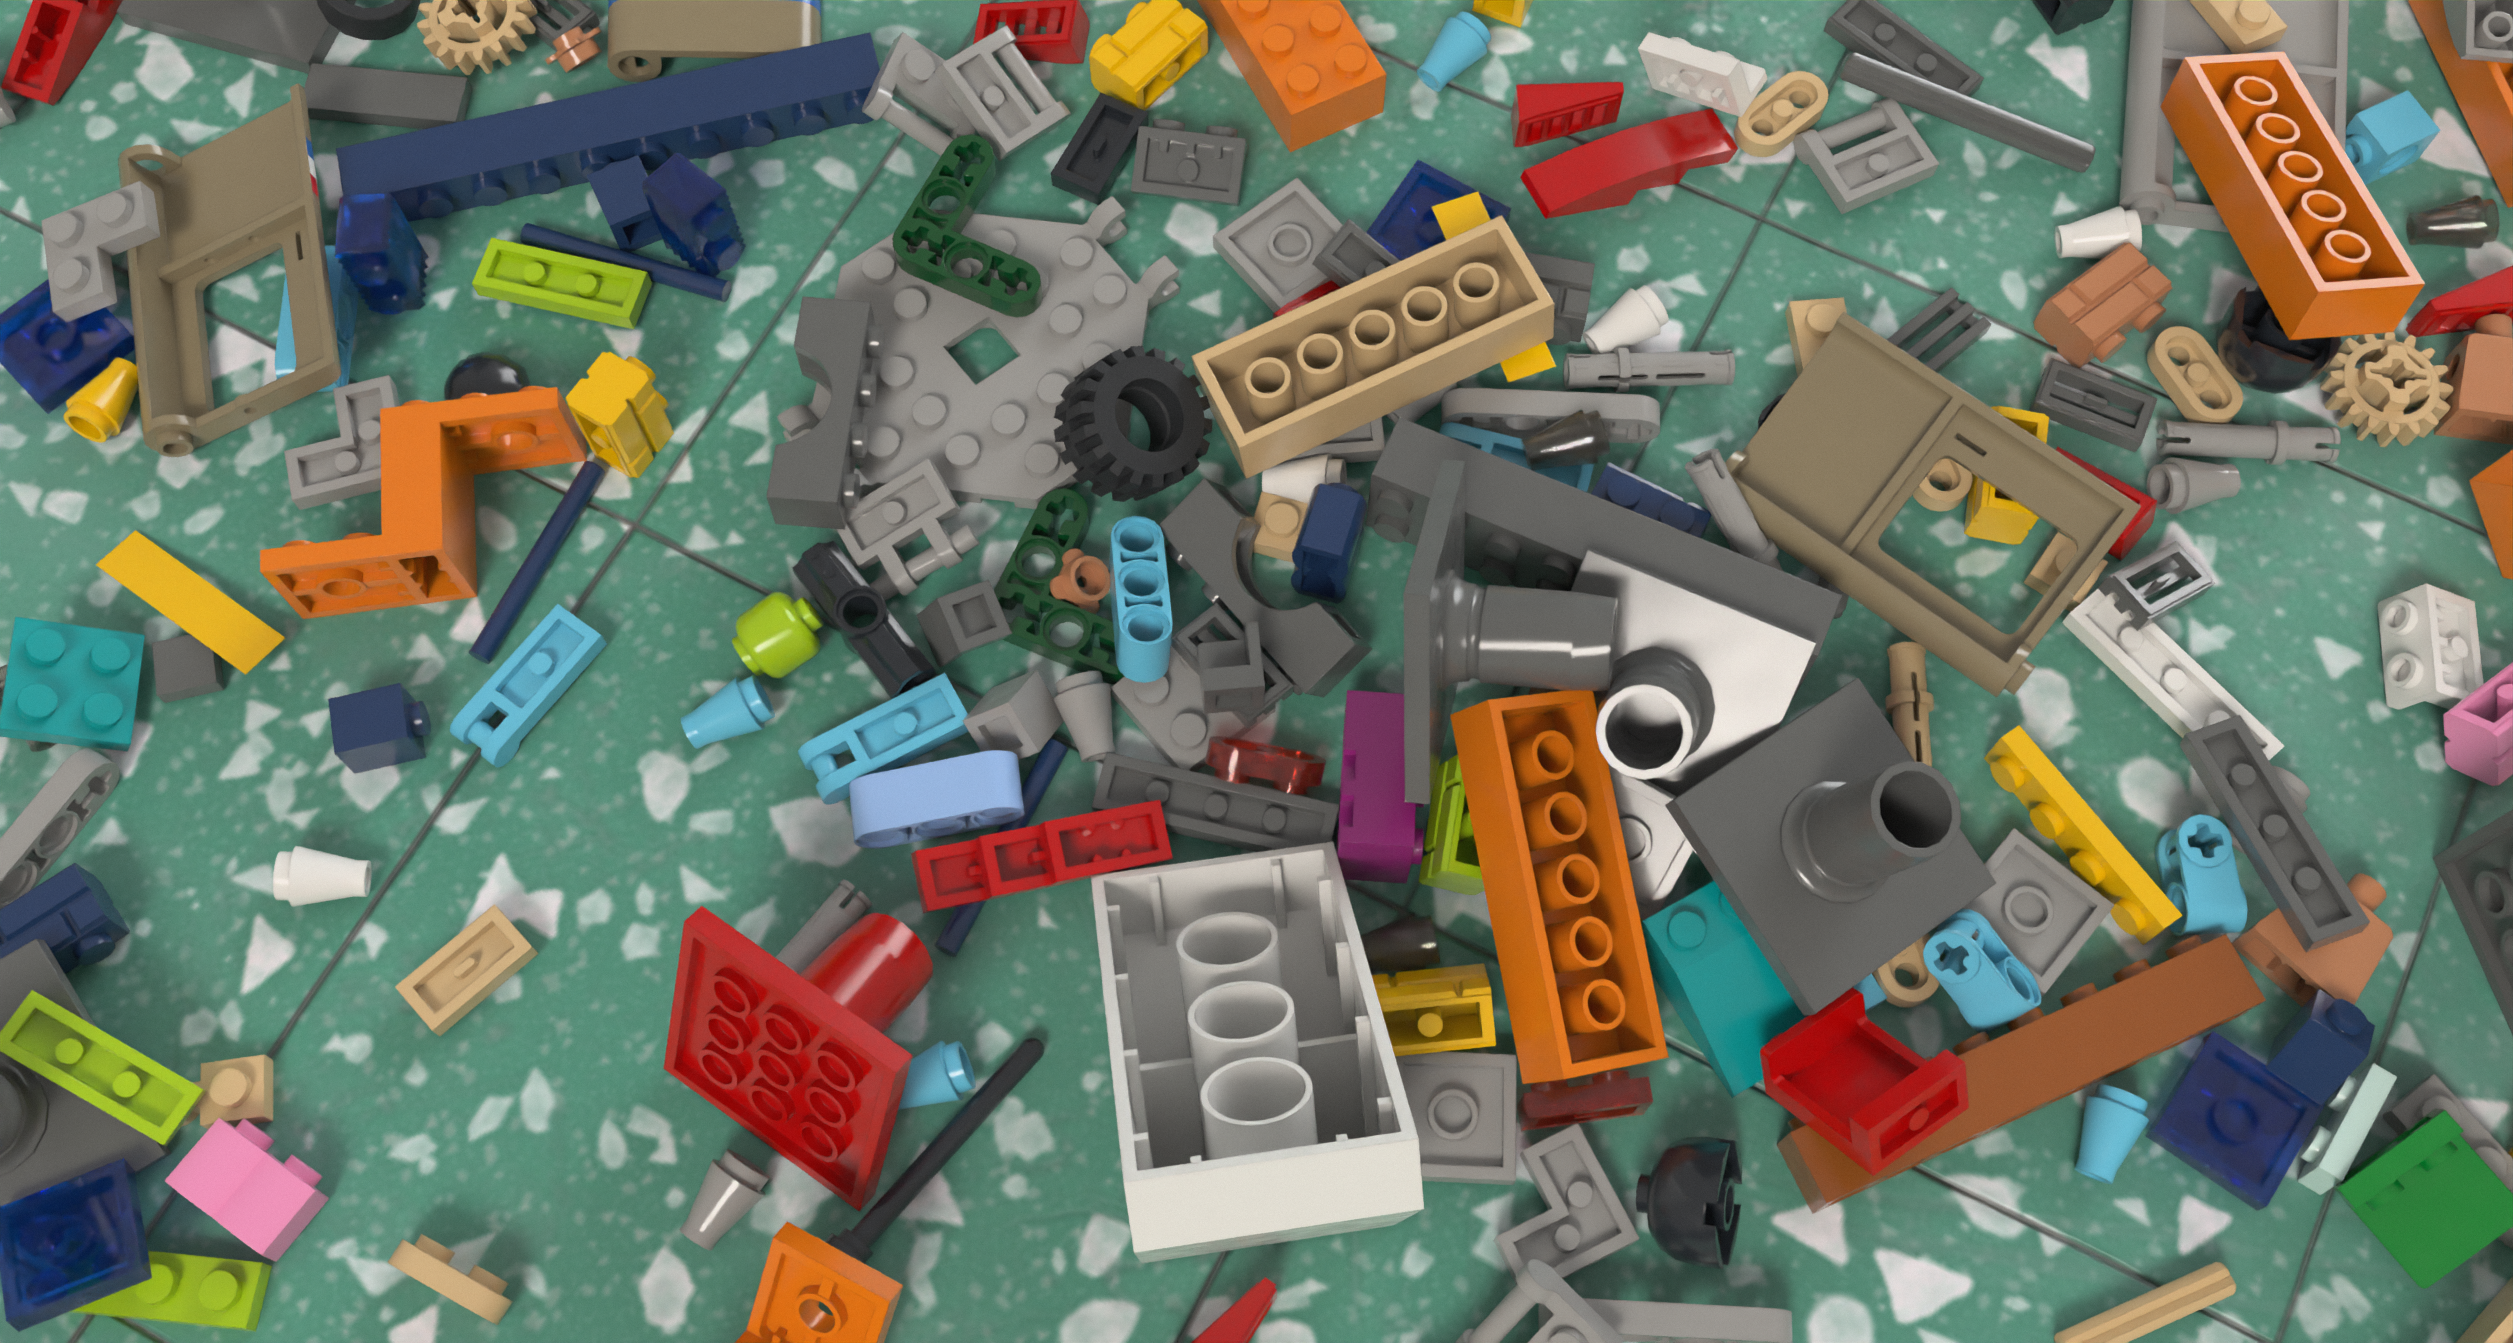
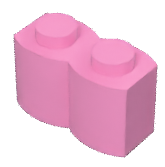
[164,1118,329,1262]

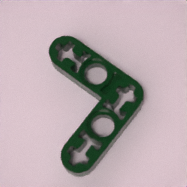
[892,134,1043,318]
[994,488,1125,685]

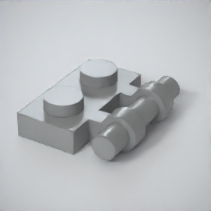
[836,458,980,601]

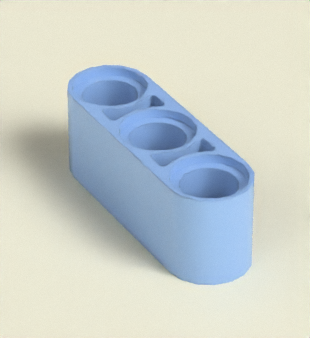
[849,750,1024,848]

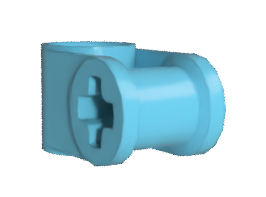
[2155,814,2248,936]
[1923,909,2042,1034]

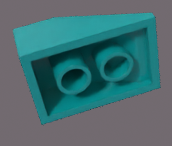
[1641,881,1807,1098]

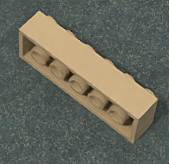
[1191,215,1555,479]

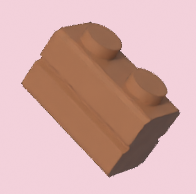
[2033,242,2172,369]

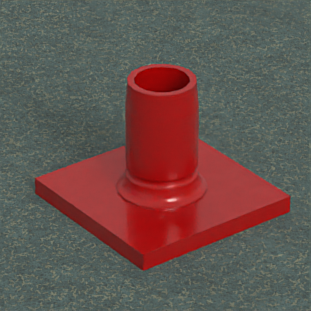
[663,906,933,1212]

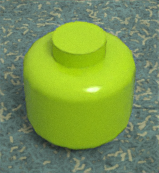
[732,592,824,678]

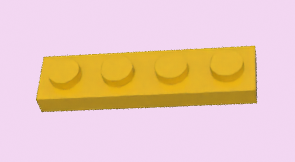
[1984,725,2183,945]

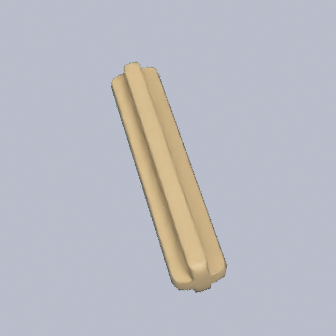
[2054,1262,2236,1343]

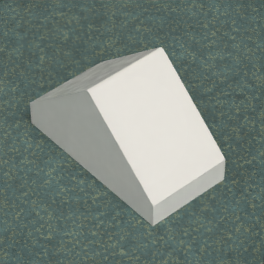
[1091,842,1424,1263]

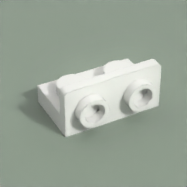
[1638,32,1767,117]
[2378,583,2484,710]

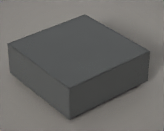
[152,635,224,703]

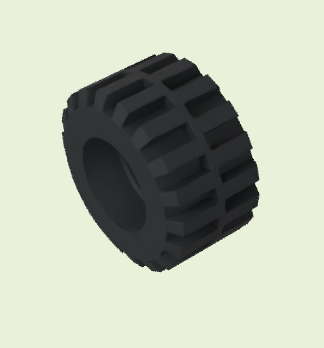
[1054,346,1212,502]

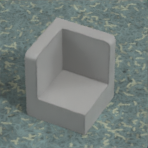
[963,670,1064,760]

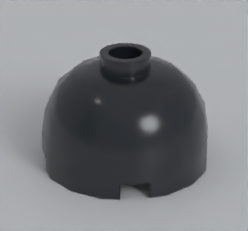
[2217,285,2342,394]
[1636,1137,1742,1269]

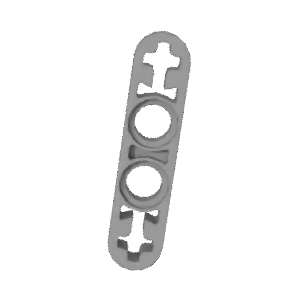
[1441,388,1660,443]
[0,748,120,909]
[1538,1298,1793,1343]

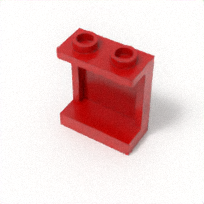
[1760,987,1969,1176]

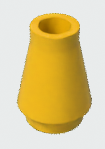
[63,358,138,443]

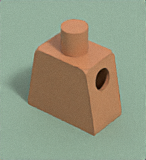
[2434,314,2513,445]
[2232,873,2393,1007]

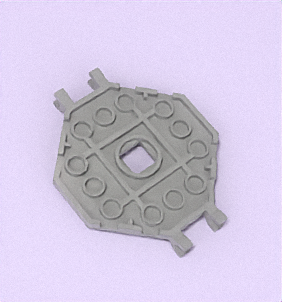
[777,196,1180,509]

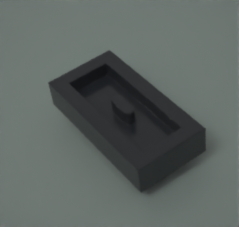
[1051,93,1149,205]

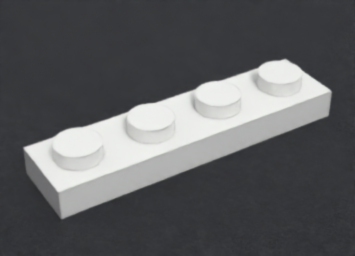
[2062,589,2284,760]

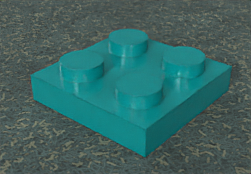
[0,617,145,752]

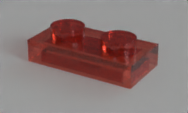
[1517,1070,1653,1131]

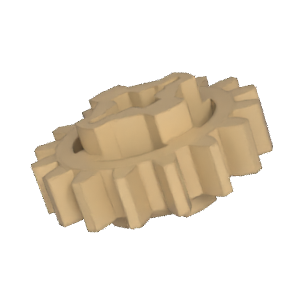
[417,0,537,75]
[2320,332,2453,447]

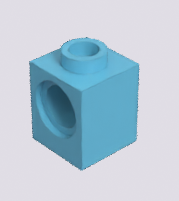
[2345,90,2441,185]

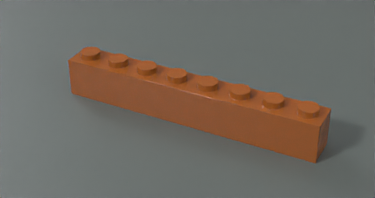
[1777,934,2266,1214]

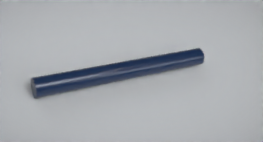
[520,223,731,302]
[469,461,605,664]
[934,739,1068,957]

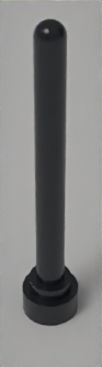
[824,1037,1044,1266]

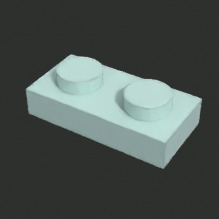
[2297,1063,2397,1195]

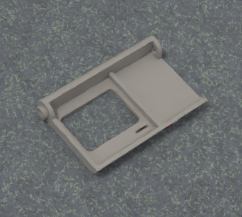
[2119,0,2349,233]

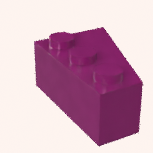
[1336,690,1424,884]

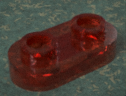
[1205,736,1326,795]

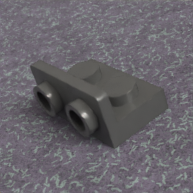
[1131,119,1249,206]

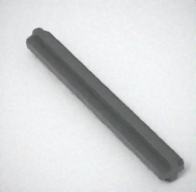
[1840,53,2096,173]

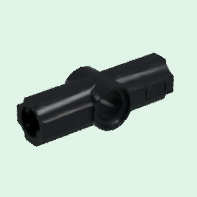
[793,540,936,699]

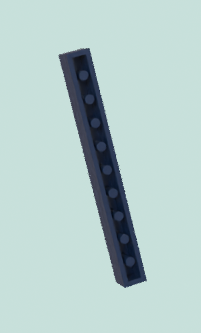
[336,32,881,232]

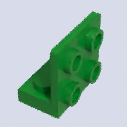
[2333,1108,2513,1289]

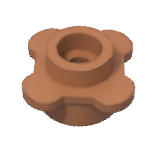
[545,26,602,73]
[1050,549,1110,614]

